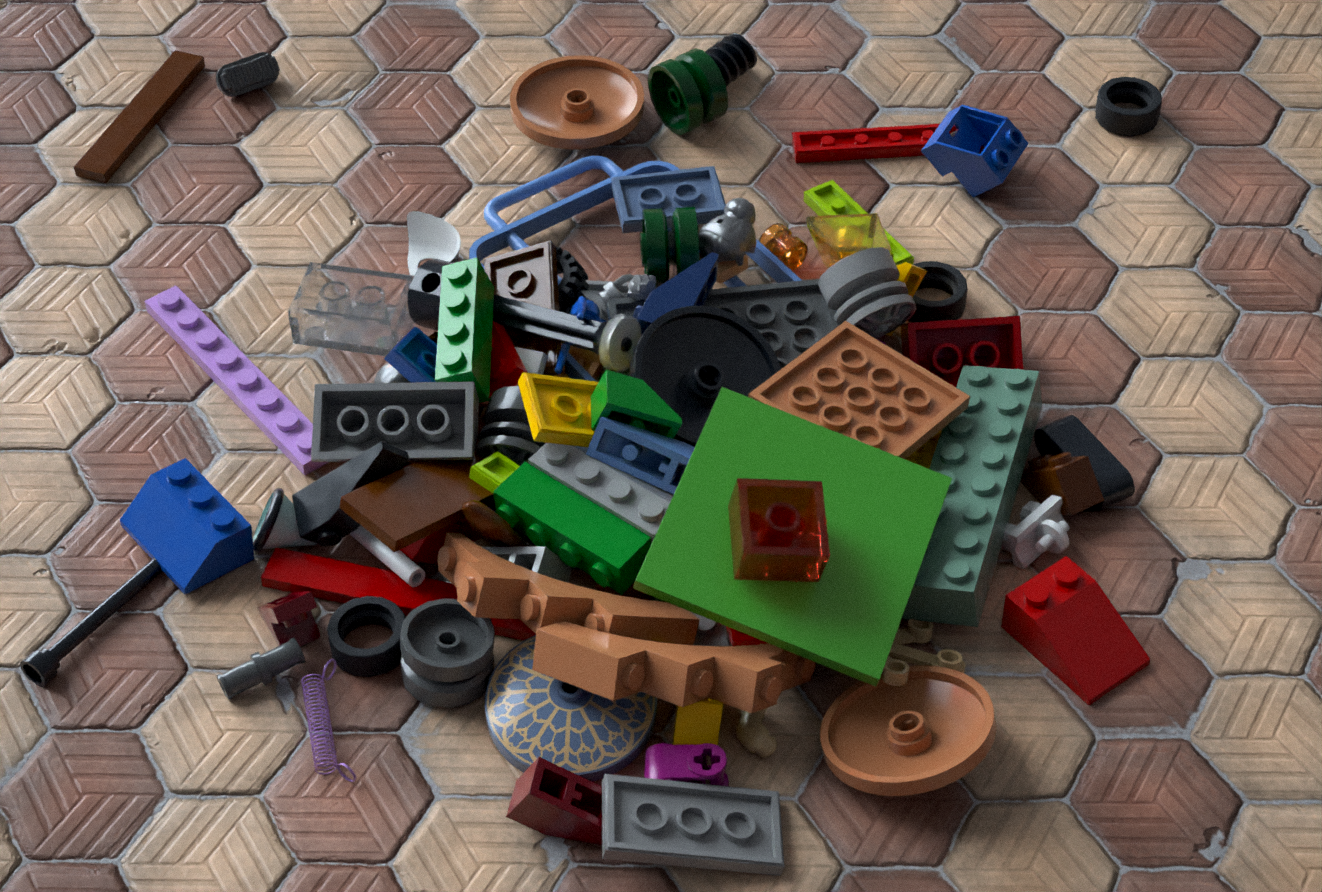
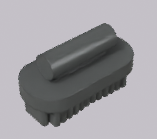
[216,52,280,97]

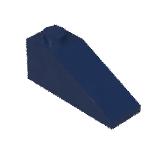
[633,252,719,335]

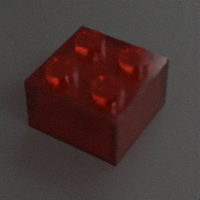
[728,478,830,582]

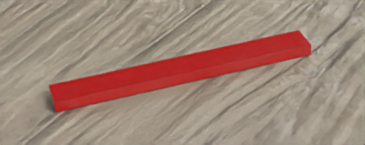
[261,548,536,641]

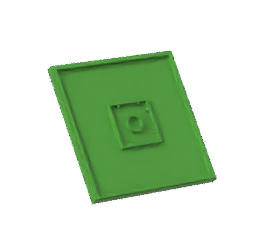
[633,387,952,686]

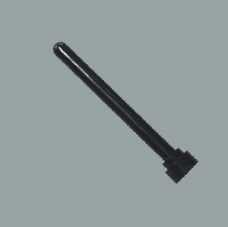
[20,558,162,687]

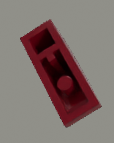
[506,757,602,845]

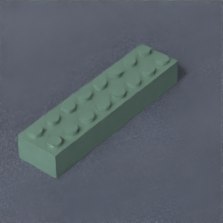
[902,365,1042,627]

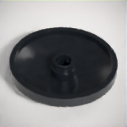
[630,306,781,447]

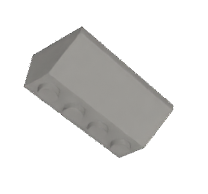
[311,382,479,462]
[528,443,673,542]

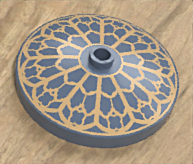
[485,635,657,782]

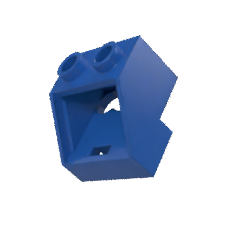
[921,105,1029,197]

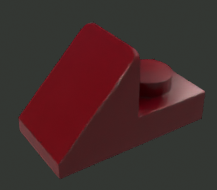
[257,591,320,646]

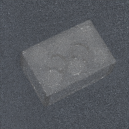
[288,262,414,356]

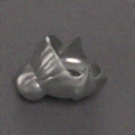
[698,198,757,266]

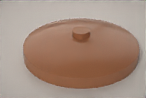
[510,55,644,150]
[820,665,997,796]

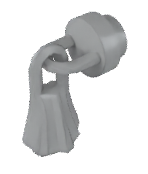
[599,274,656,304]

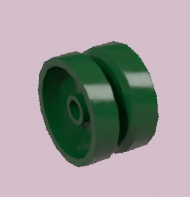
[648,48,728,135]
[640,207,699,289]

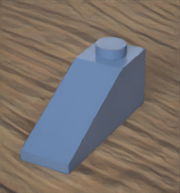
[586,416,695,495]

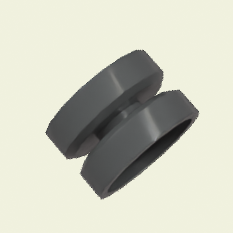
[400,598,495,708]

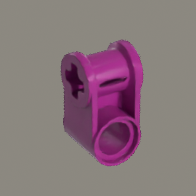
[644,743,729,786]

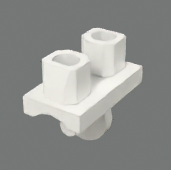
[1001,495,1070,569]

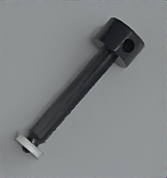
[407,259,642,373]

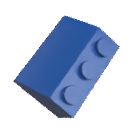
[120,458,254,595]

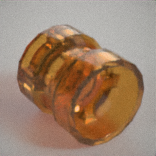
[759,223,808,271]

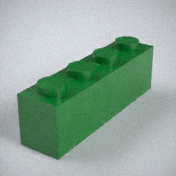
[435,257,494,403]
[493,462,652,595]

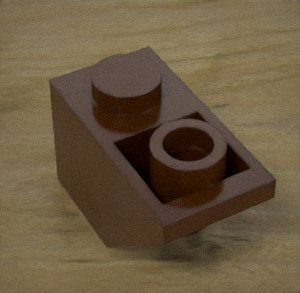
[1020,452,1104,516]

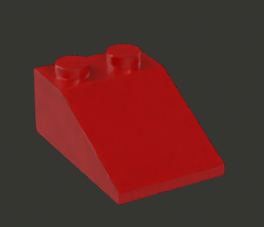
[1001,556,1151,705]

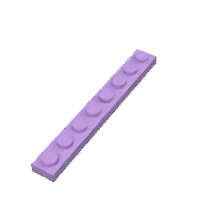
[145,286,329,475]

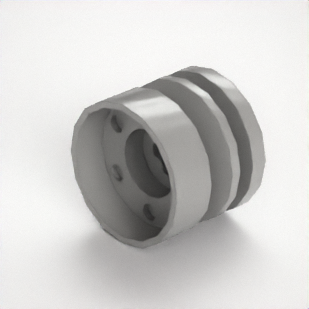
[818,247,917,339]

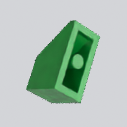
[591,369,682,438]

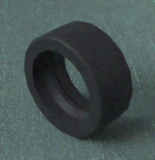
[1095,77,1162,136]
[908,261,968,323]
[327,596,405,677]

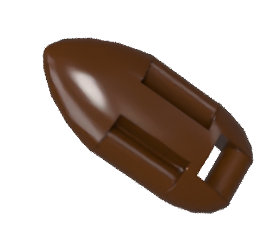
[462,500,530,547]

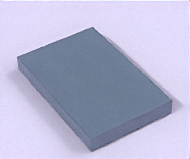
[611,166,726,233]

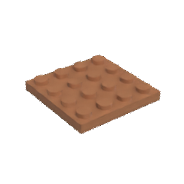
[748,321,970,459]

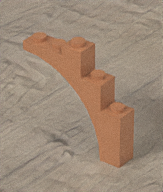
[437,532,700,645]
[532,621,816,714]

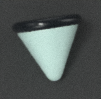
[253,488,317,552]

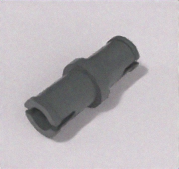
[216,638,306,700]

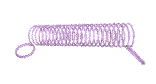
[301,659,356,782]

